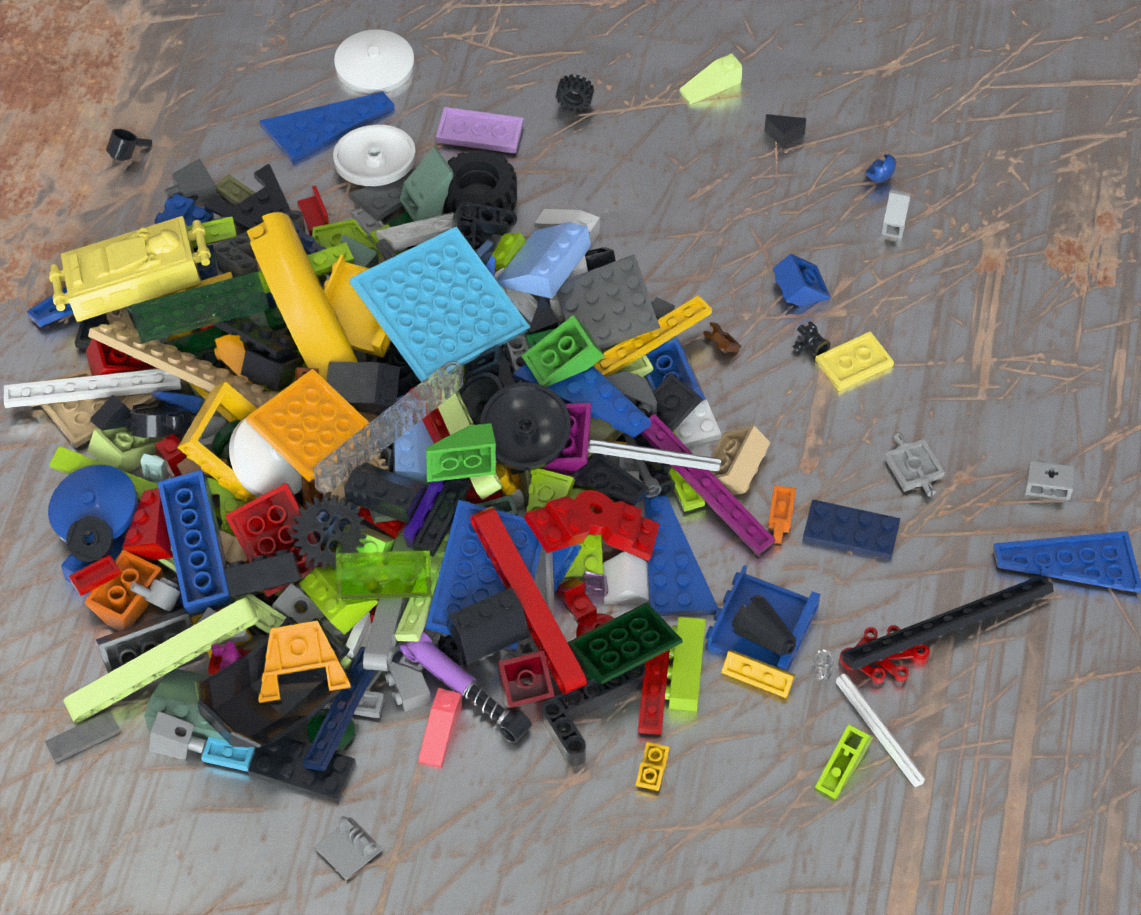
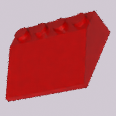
[225,483,330,597]

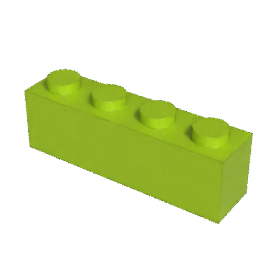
[665,617,706,712]

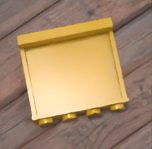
[323,254,391,358]

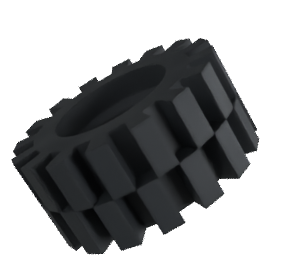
[555,74,594,111]

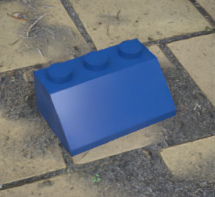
[646,337,706,401]

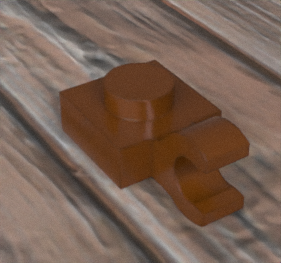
[703,322,741,353]

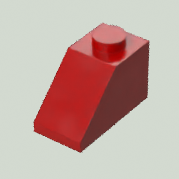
[155,433,187,478]

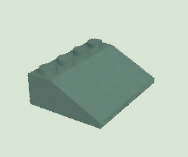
[144,669,225,742]

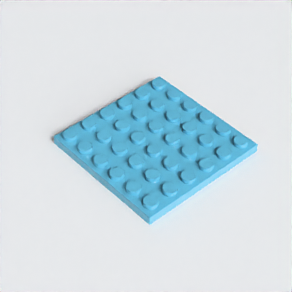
[349,227,530,385]

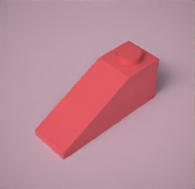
[418,688,462,768]

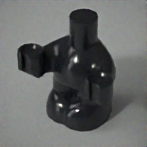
[792,321,830,357]
[639,463,675,496]

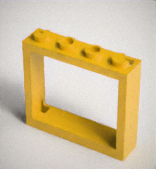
[177,381,258,504]

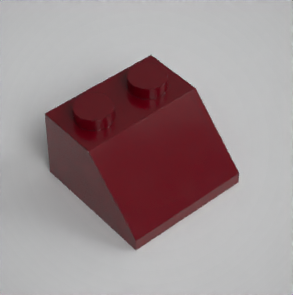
[498,650,555,708]

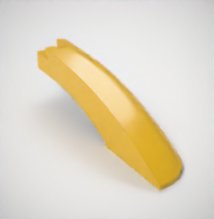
[247,212,358,381]

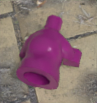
[211,641,242,671]

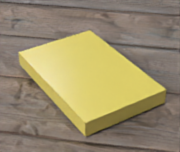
[815,331,894,391]

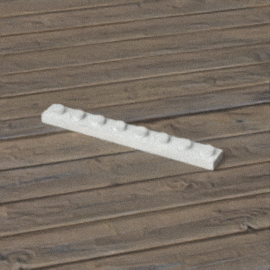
[4,369,181,408]

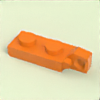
[768,485,796,544]

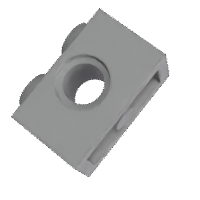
[271,583,325,624]

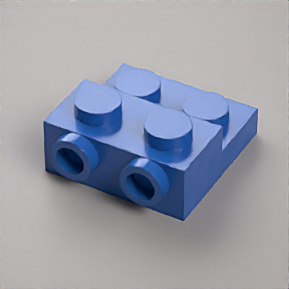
[155,194,214,226]

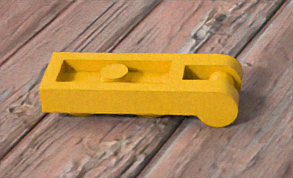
[496,462,516,496]

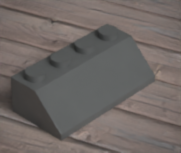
[96,608,202,673]

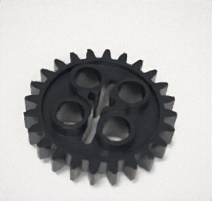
[291,495,367,570]

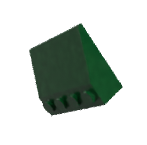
[567,602,683,684]

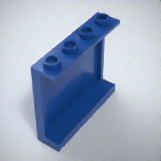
[705,565,821,672]

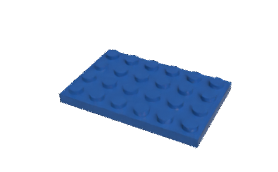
[425,500,542,652]

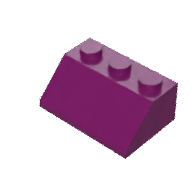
[544,403,592,476]

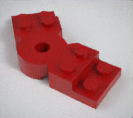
[524,490,660,561]

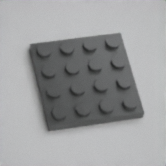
[556,254,660,350]

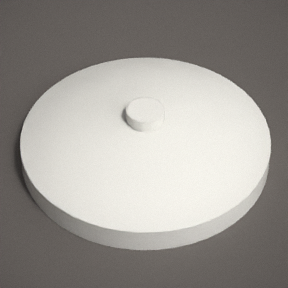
[334,30,414,94]
[333,125,416,186]
[229,417,302,498]

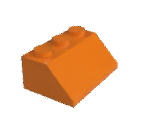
[84,550,164,631]

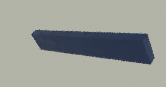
[302,647,375,771]

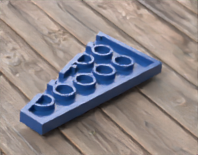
[259,92,395,163]

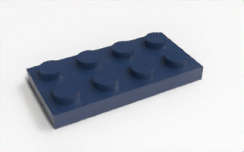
[802,499,901,560]

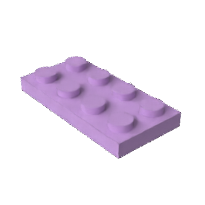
[436,107,524,154]

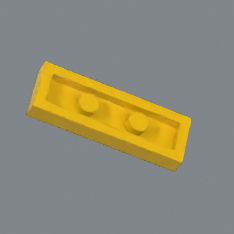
[721,649,795,698]

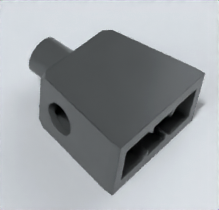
[165,159,218,205]

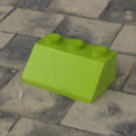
[299,564,378,635]

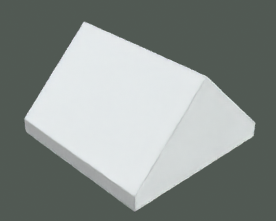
[603,551,650,605]

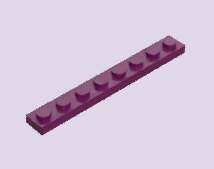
[640,414,775,556]

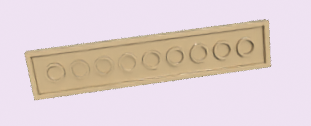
[88,322,278,409]

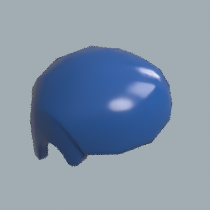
[864,154,896,183]

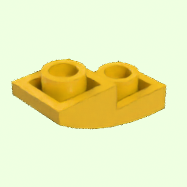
[636,742,670,791]

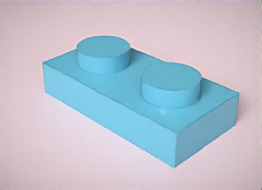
[201,737,255,771]

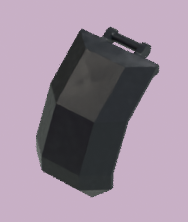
[194,617,355,747]

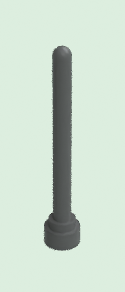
[623,433,661,498]

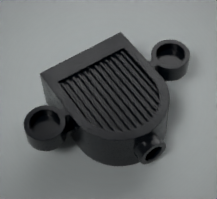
[126,404,191,437]

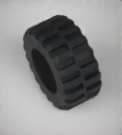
[443,150,517,217]

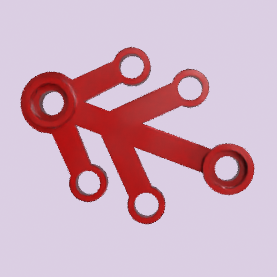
[839,625,930,684]

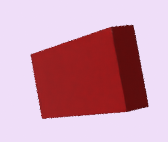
[69,554,122,596]

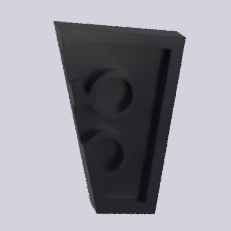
[570,453,649,506]

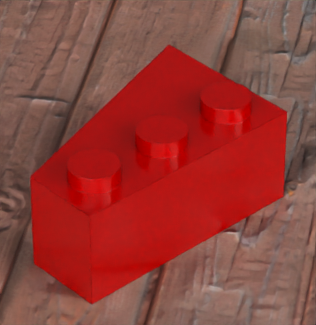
[122,488,173,561]

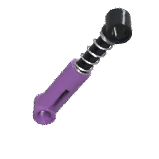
[400,632,532,743]

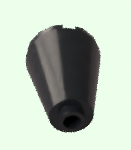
[732,595,796,656]

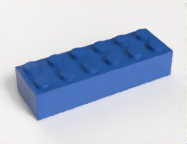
[158,470,235,616]

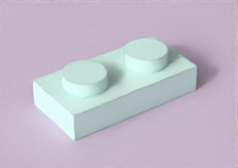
[140,453,169,484]

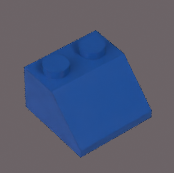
[773,254,831,307]

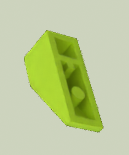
[815,724,874,799]

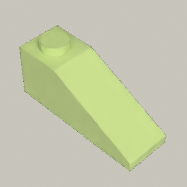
[679,53,742,104]

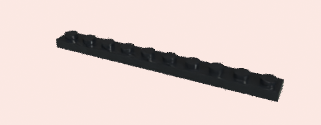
[841,576,1054,670]

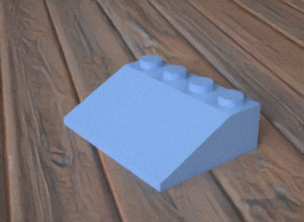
[496,222,591,299]
[392,406,434,487]

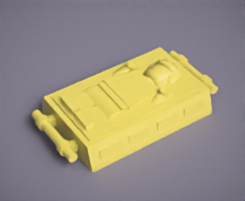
[49,216,211,322]

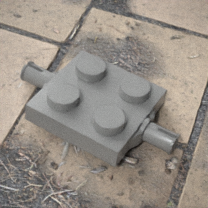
[884,433,945,497]

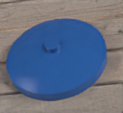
[48,465,138,546]

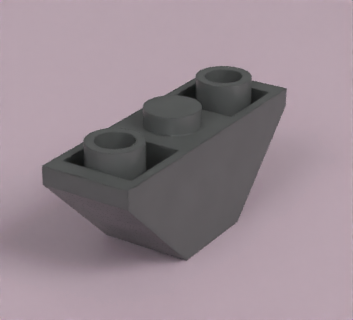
[605,371,657,416]

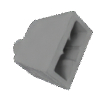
[149,711,206,759]

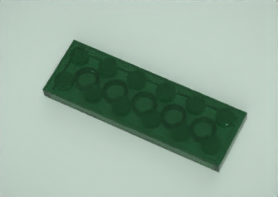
[130,272,269,343]

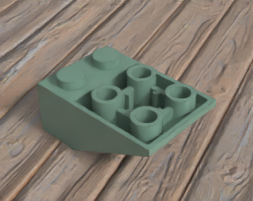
[399,147,453,222]

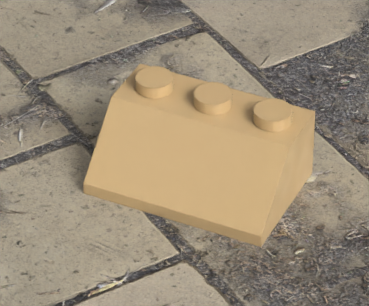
[709,425,770,495]

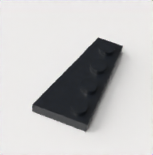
[212,311,298,360]

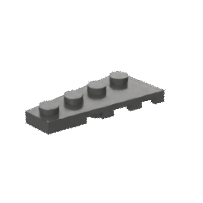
[350,168,416,221]

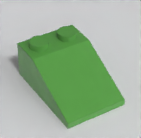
[521,315,605,387]
[426,423,496,482]

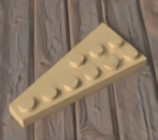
[41,368,187,448]

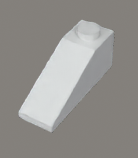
[534,209,600,246]

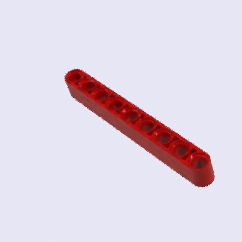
[470,506,587,694]

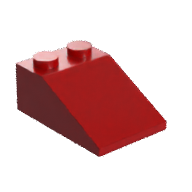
[86,338,157,376]

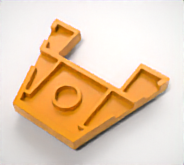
[258,621,351,703]

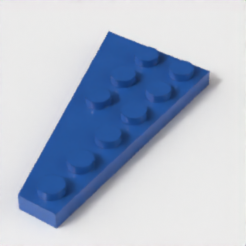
[513,364,651,438]
[644,496,718,616]
[993,531,1141,593]

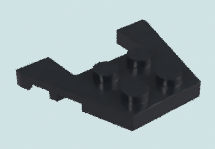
[204,163,291,231]

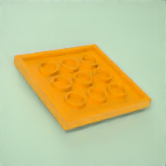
[246,369,375,482]

